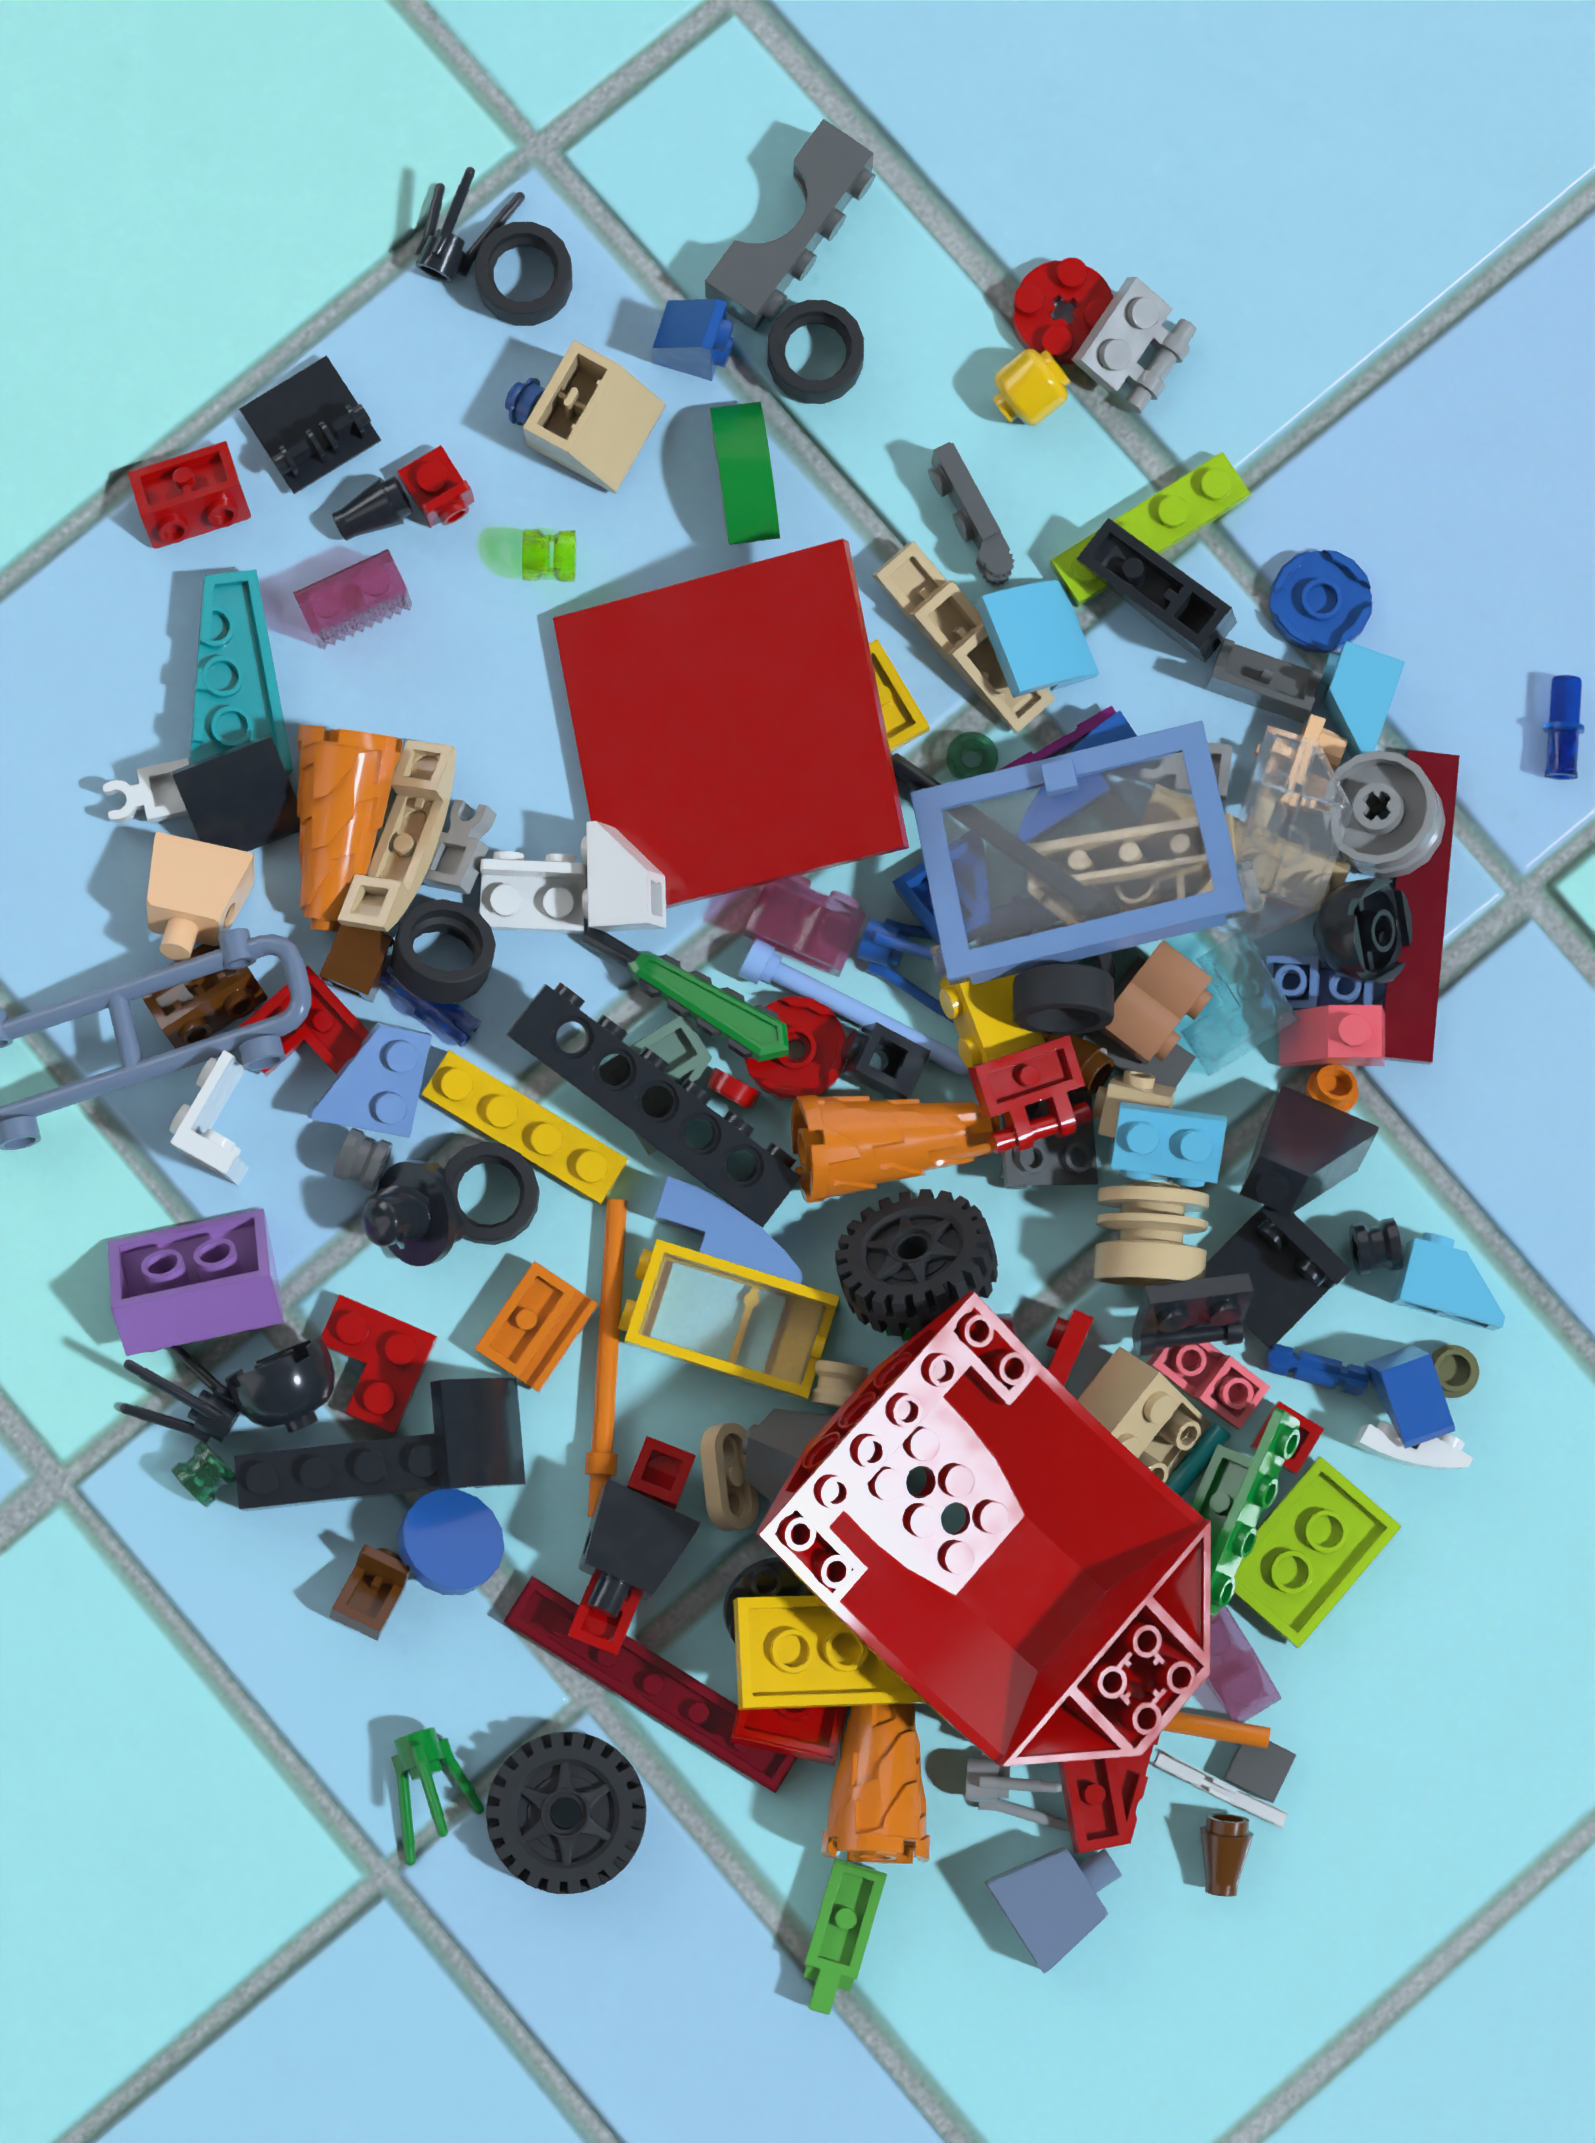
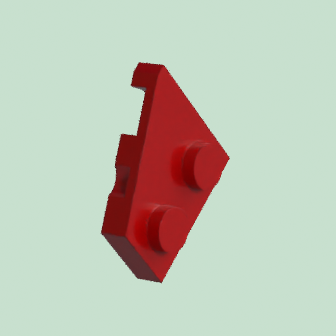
[1058,1734,1160,1853]

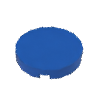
[1268,550,1373,653]
[397,1489,504,1595]

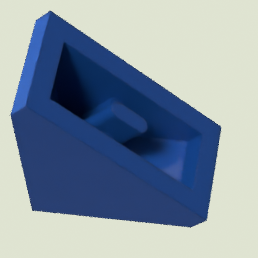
[1364,1345,1455,1449]

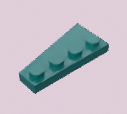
[189,569,293,775]

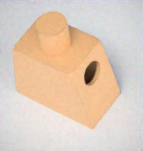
[146,832,255,961]

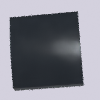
[172,733,300,852]
[430,1378,526,1490]

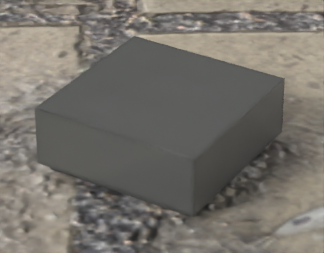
[1223,1741,1296,1803]

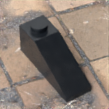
[1077,518,1237,663]

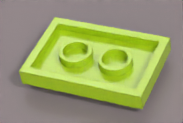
[1233,1456,1402,1648]

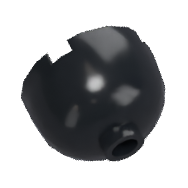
[1313,878,1413,984]
[225,1336,335,1433]

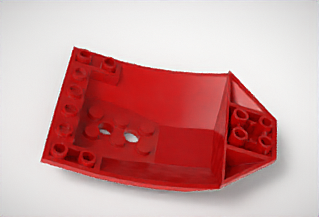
[755,1291,1211,1766]

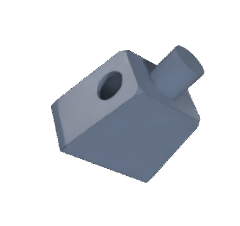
[985,1847,1122,1973]

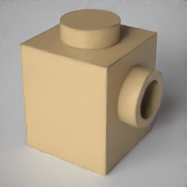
[1092,1070,1177,1138]

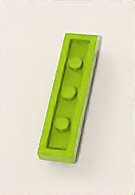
[1050,452,1251,607]

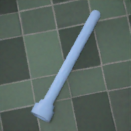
[738,938,969,1076]

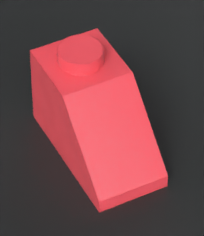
[1279,1005,1385,1066]

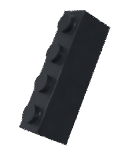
[234,1433,439,1511]

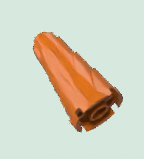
[297,725,403,932]
[791,1095,1000,1203]
[821,1704,930,1864]

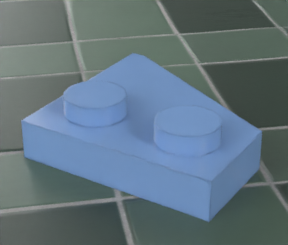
[308,1023,432,1138]

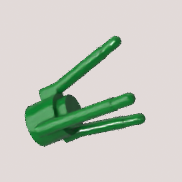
[391,1727,484,1866]

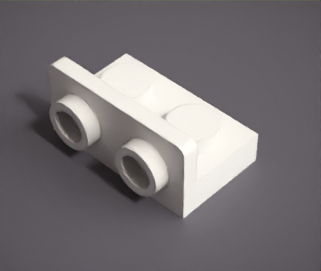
[480,851,587,934]

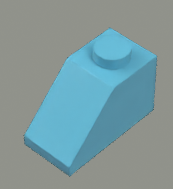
[1320,641,1405,758]
[1392,1232,1505,1331]

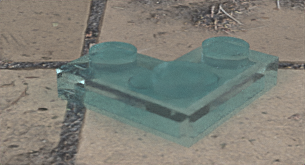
[1181,931,1299,1076]

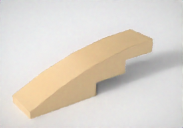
[871,541,1055,733]

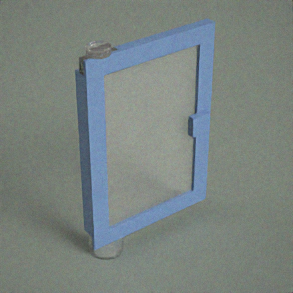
[910,720,1264,986]

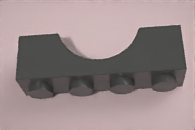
[705,119,876,331]

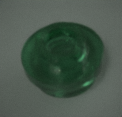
[946,732,998,780]

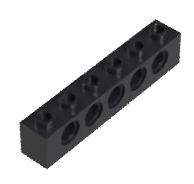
[506,982,801,1228]

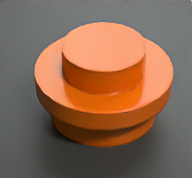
[1306,1064,1358,1113]

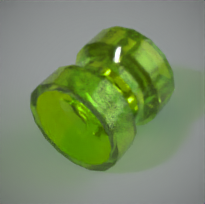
[522,529,577,582]

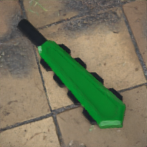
[582,927,789,1062]

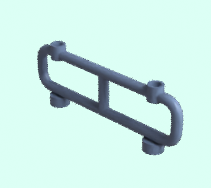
[0,928,312,1150]

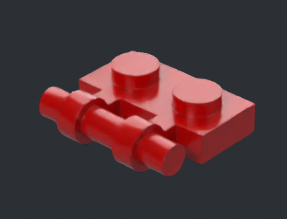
[968,1035,1092,1154]

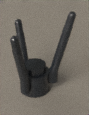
[415,167,525,283]
[120,1345,241,1444]

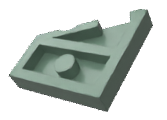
[599,1015,712,1155]

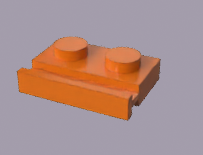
[475,1261,599,1393]

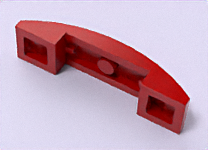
[567,1436,696,1656]

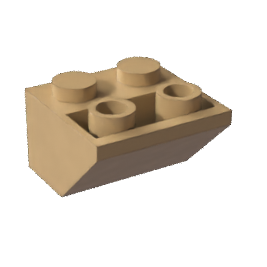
[523,340,666,494]
[1077,1346,1211,1483]

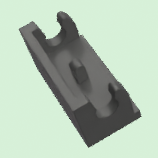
[1206,638,1324,723]

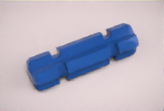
[1265,1344,1370,1396]

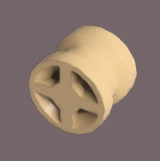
[809,1360,869,1408]

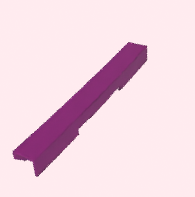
[997,705,1116,771]

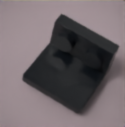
[1205,1205,1352,1348]

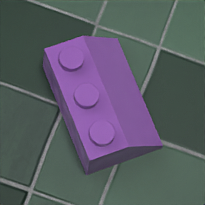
[108,1208,284,1356]

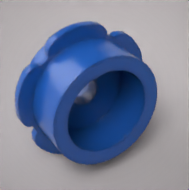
[505,377,545,426]

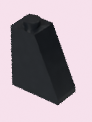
[1240,1085,1379,1215]

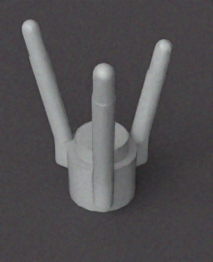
[965,1752,1070,1831]

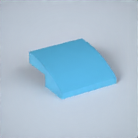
[975,580,1099,698]

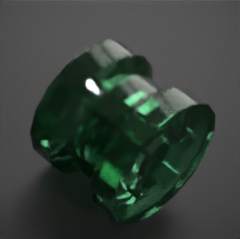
[171,1440,236,1508]

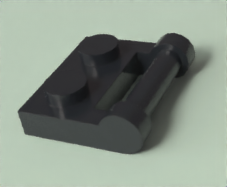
[1132,1273,1254,1357]

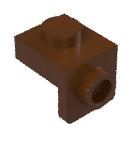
[329,1544,411,1641]

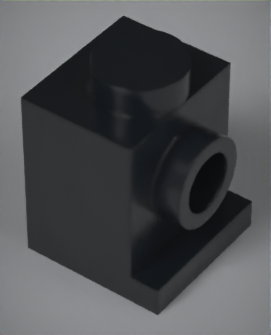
[840,1022,931,1100]

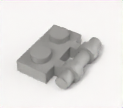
[1072,277,1197,414]

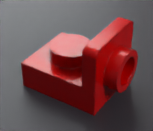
[397,445,475,528]

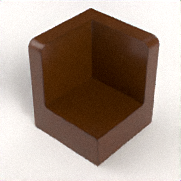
[319,925,394,1003]

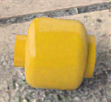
[992,349,1071,426]

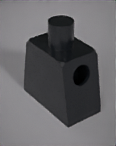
[578,1479,701,1619]

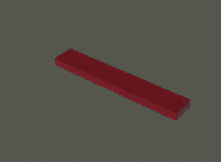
[1382,750,1460,1065]
[503,1576,798,1794]

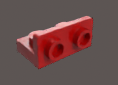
[127,441,251,549]

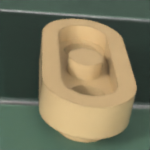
[700,1423,759,1531]

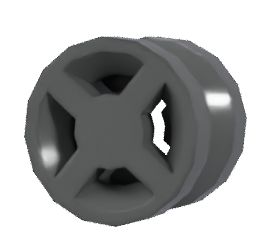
[333,1128,393,1192]

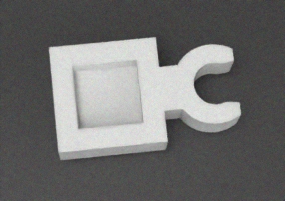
[102,758,189,823]

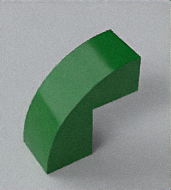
[710,401,780,545]

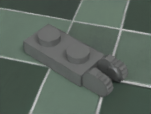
[928,442,1015,586]

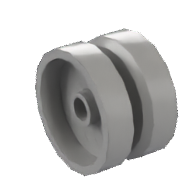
[1320,750,1446,879]

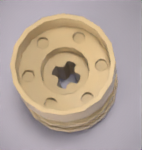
[1093,1181,1209,1287]

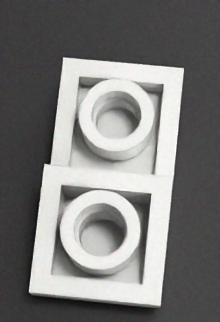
[1352,1421,1474,1470]

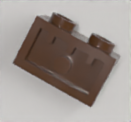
[142,944,268,1049]

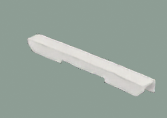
[1154,1750,1289,1828]

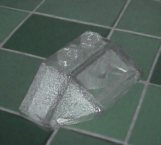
[1211,725,1353,941]

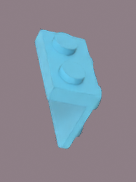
[1111,1101,1227,1187]

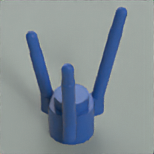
[857,918,954,1024]

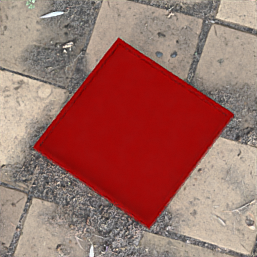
[553,538,909,909]

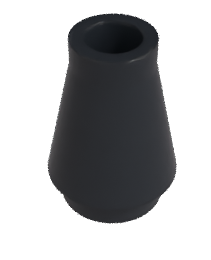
[332,476,413,541]

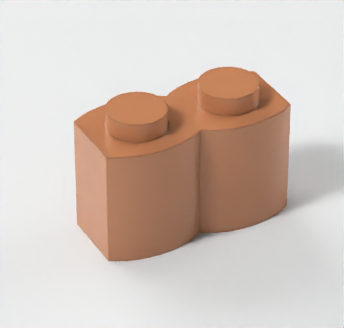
[1100,940,1213,1065]

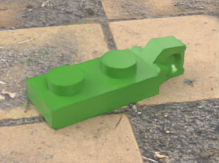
[803,1858,887,2015]

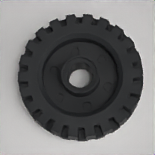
[835,1189,998,1337]
[486,1732,647,1894]

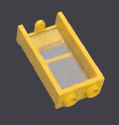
[618,1239,840,1401]

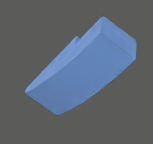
[655,1176,804,1284]

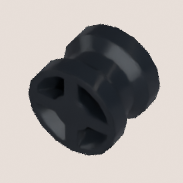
[1349,1218,1403,1276]

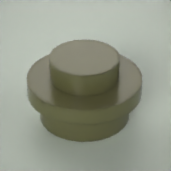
[1431,1345,1479,1398]

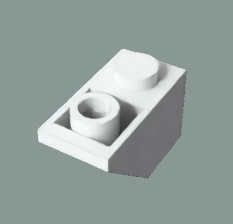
[581,821,666,932]

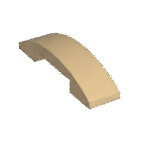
[337,739,457,932]

